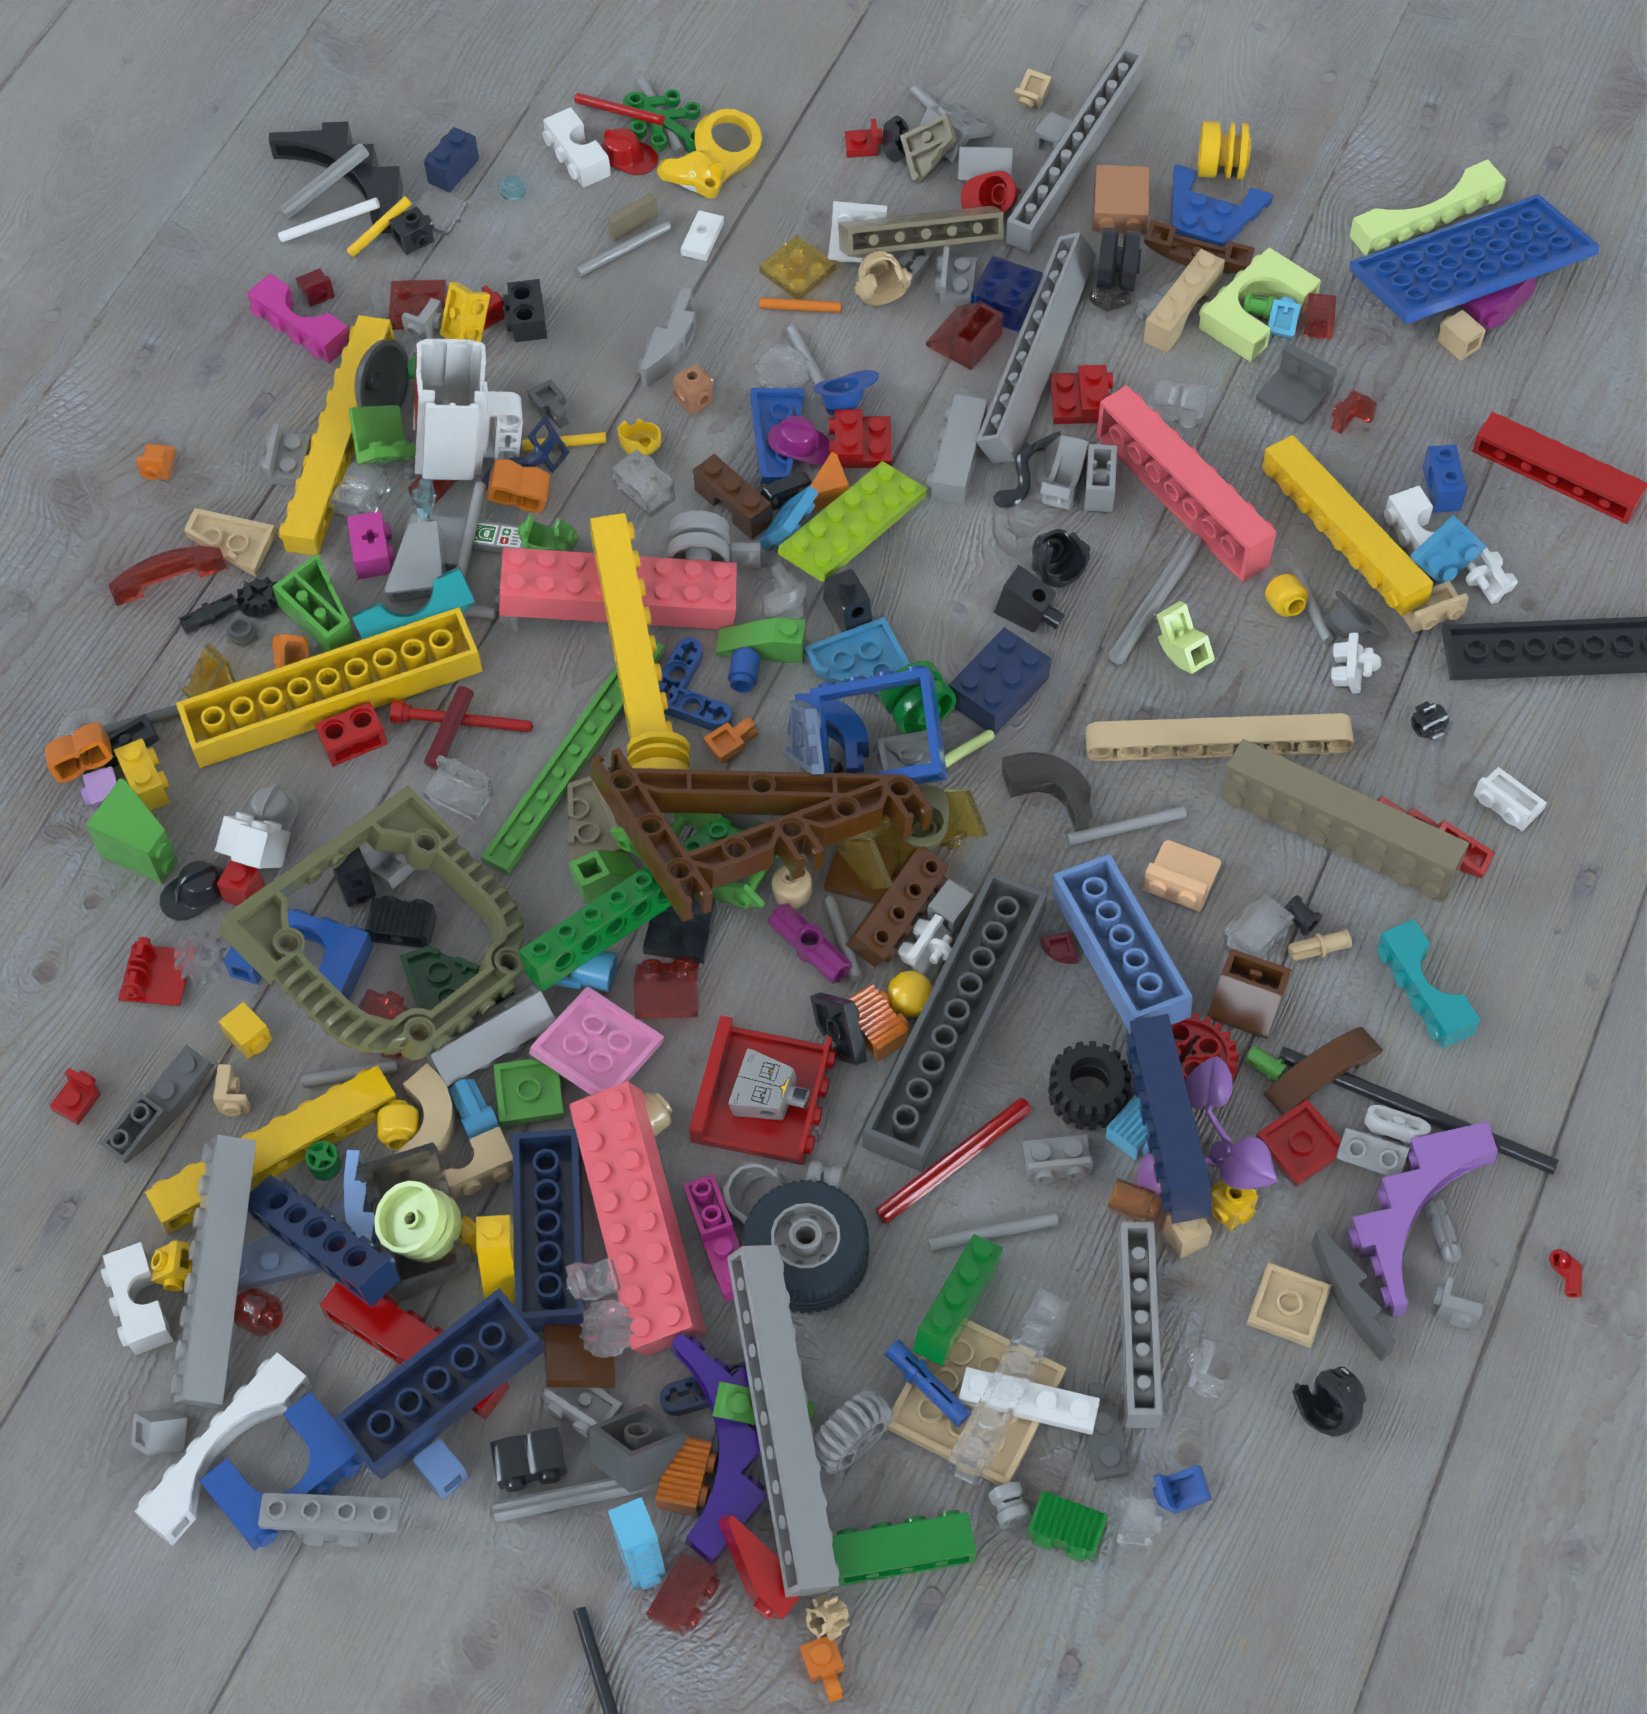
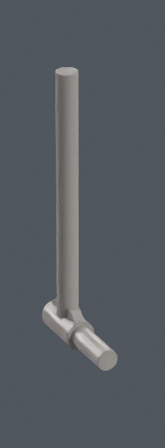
[456,482,496,619]

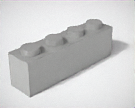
[927,394,988,505]
[427,984,556,1087]

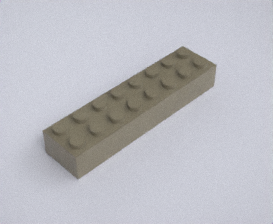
[1220,739,1469,901]

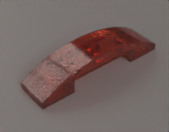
[109,546,227,606]

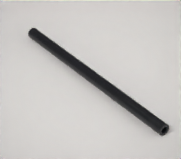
[1278,1046,1559,1175]

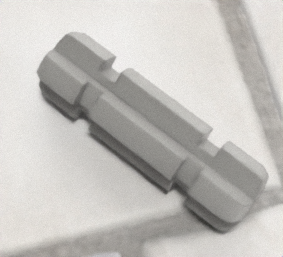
[1425,1199,1462,1263]

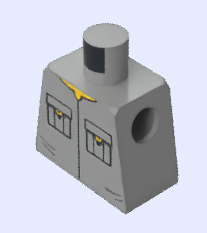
[728,1048,810,1120]

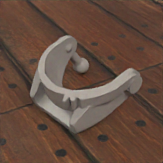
[721,1162,792,1224]

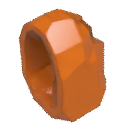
[272,634,309,669]

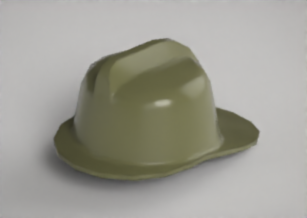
[900,785,949,850]

